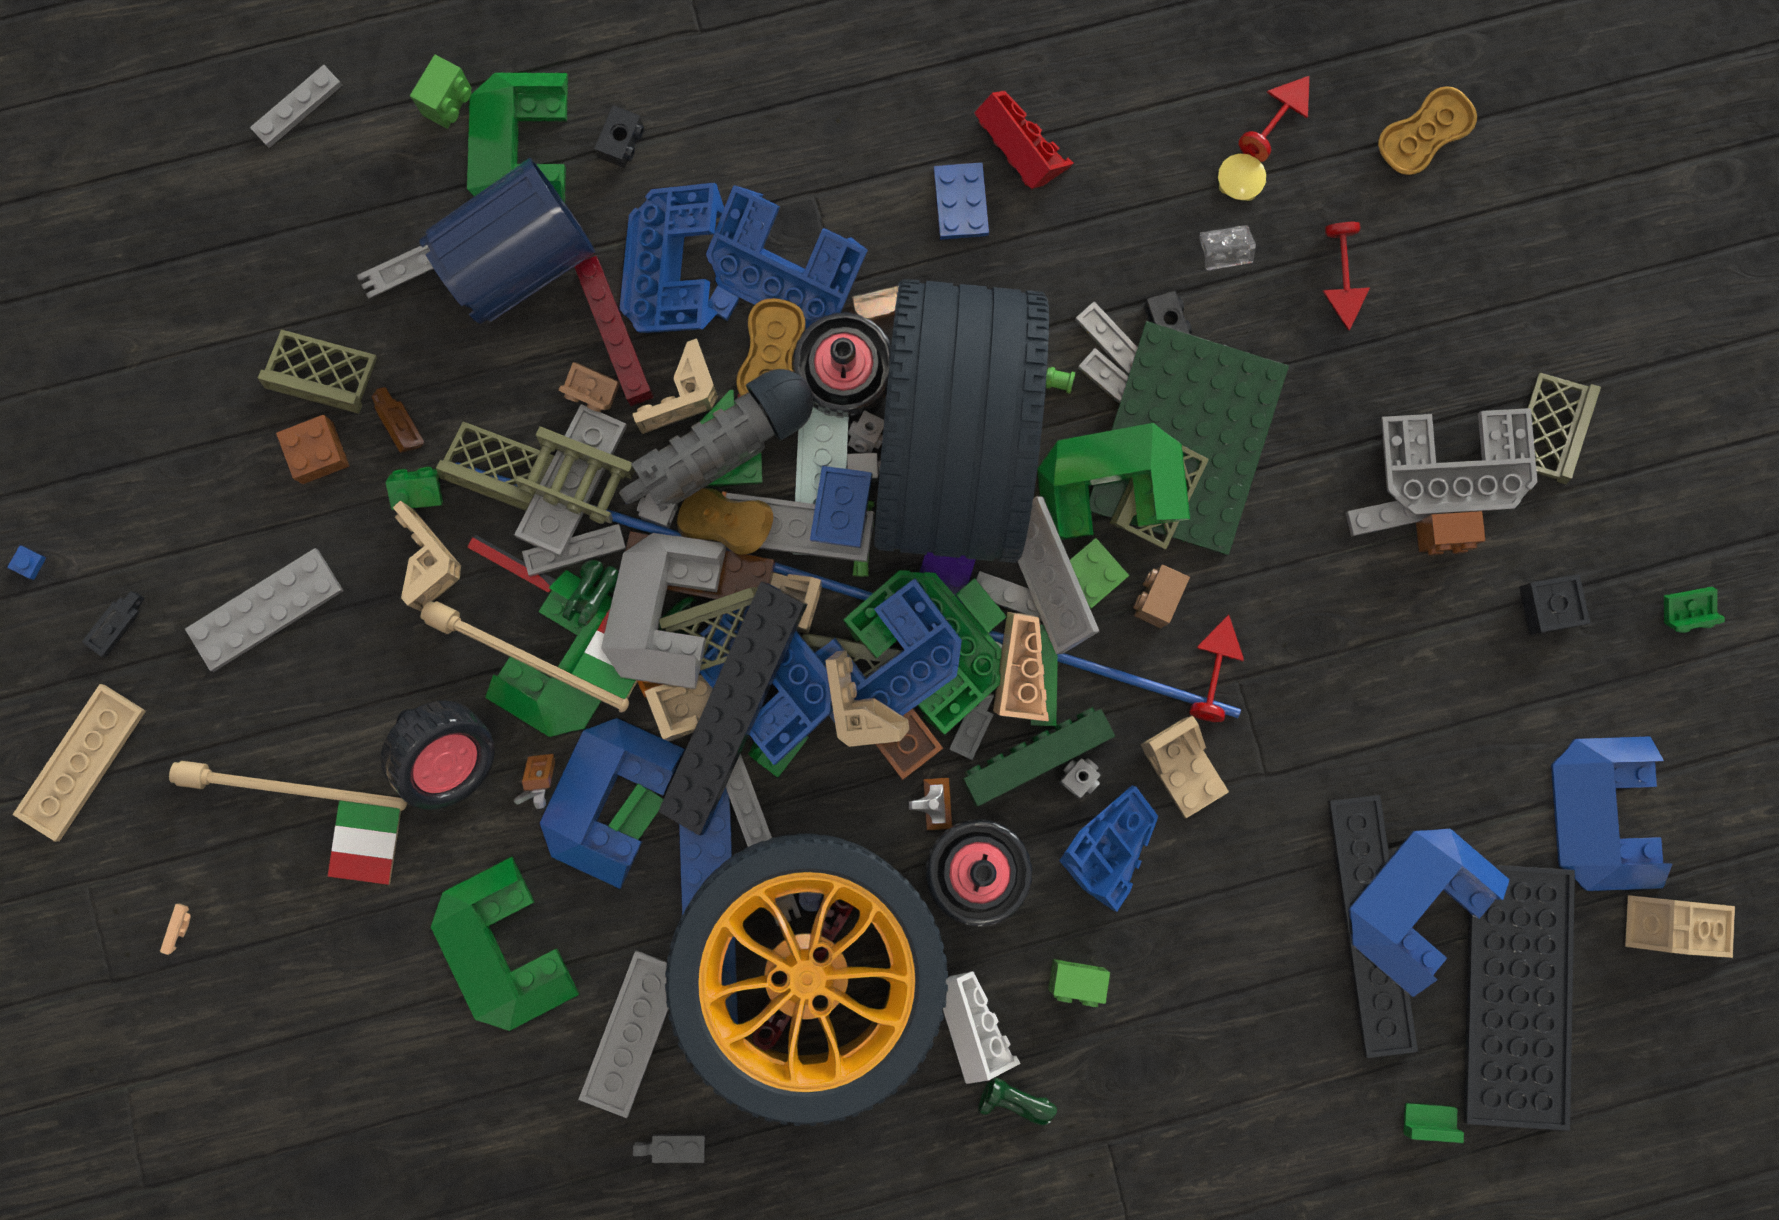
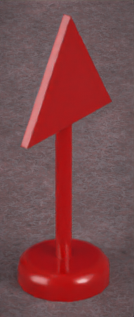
[1239,76,1309,162]
[1323,222,1370,331]
[1189,615,1244,722]

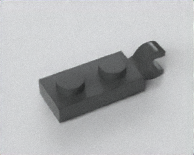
[949,693,994,760]
[633,1134,705,1163]

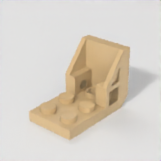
[633,339,718,434]
[393,501,461,611]
[771,572,822,634]
[825,650,909,747]
[644,675,713,741]
[1141,716,1229,818]
[1625,895,1735,958]

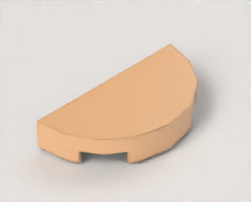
[160,904,191,955]

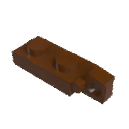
[371,387,424,453]

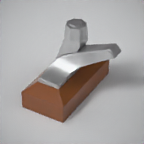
[514,754,555,809]
[909,778,952,830]

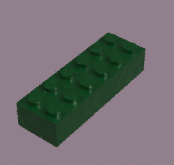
[961,707,1115,806]

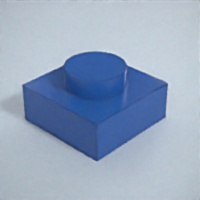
[708,286,739,321]
[7,545,46,580]

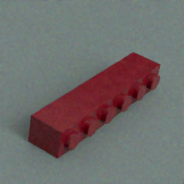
[575,255,654,406]

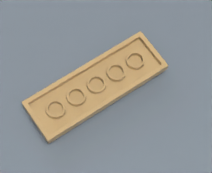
[13,684,146,842]

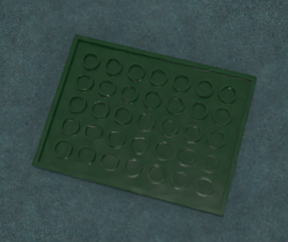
[1089,321,1289,555]

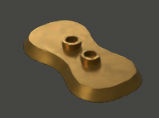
[1378,86,1477,175]
[737,298,805,396]
[677,488,773,554]

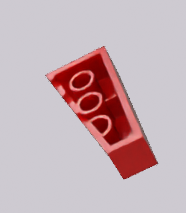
[974,91,1074,189]

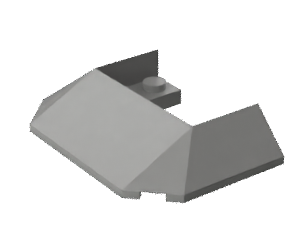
[1381,408,1537,515]
[601,533,726,689]

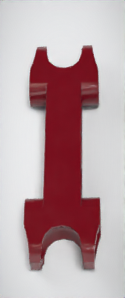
[753,900,854,1051]

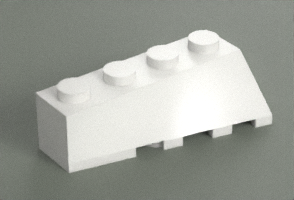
[943,971,1020,1084]

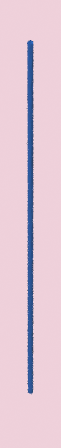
[456,462,1241,718]

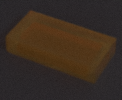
[852,286,898,320]

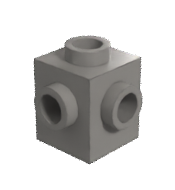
[847,410,884,453]
[1059,758,1101,798]

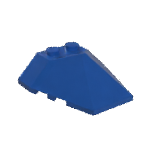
[1059,785,1158,912]

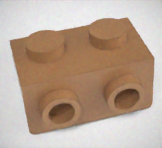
[559,362,620,412]

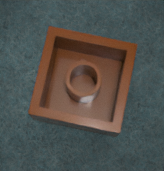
[276,415,349,484]
[1416,511,1485,555]
[875,708,943,780]

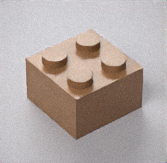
[1133,564,1190,628]

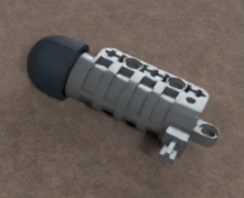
[619,369,813,512]

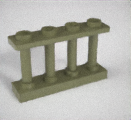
[515,427,635,524]

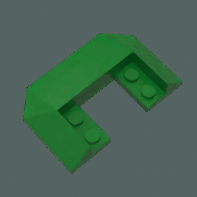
[467,73,568,203]
[1037,423,1190,540]
[485,570,613,737]
[843,570,1002,735]
[431,857,579,1031]

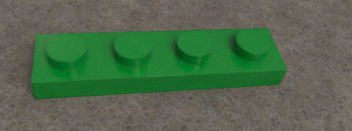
[1030,625,1058,726]

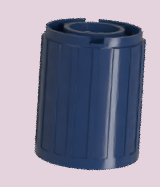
[419,158,596,324]

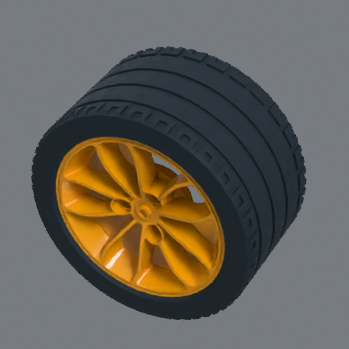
[874,279,1049,563]
[665,833,948,1126]

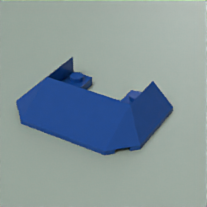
[620,183,724,333]
[706,185,868,330]
[815,578,962,723]
[700,606,832,765]
[540,718,686,889]
[1551,737,1672,891]
[1349,829,1510,997]

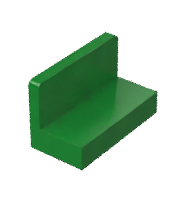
[955,578,1007,633]
[609,783,664,840]
[1404,1103,1464,1143]

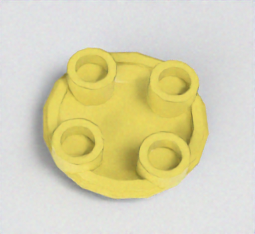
[1218,153,1266,201]

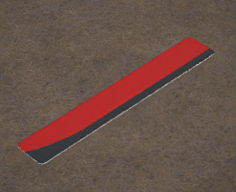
[468,535,556,592]

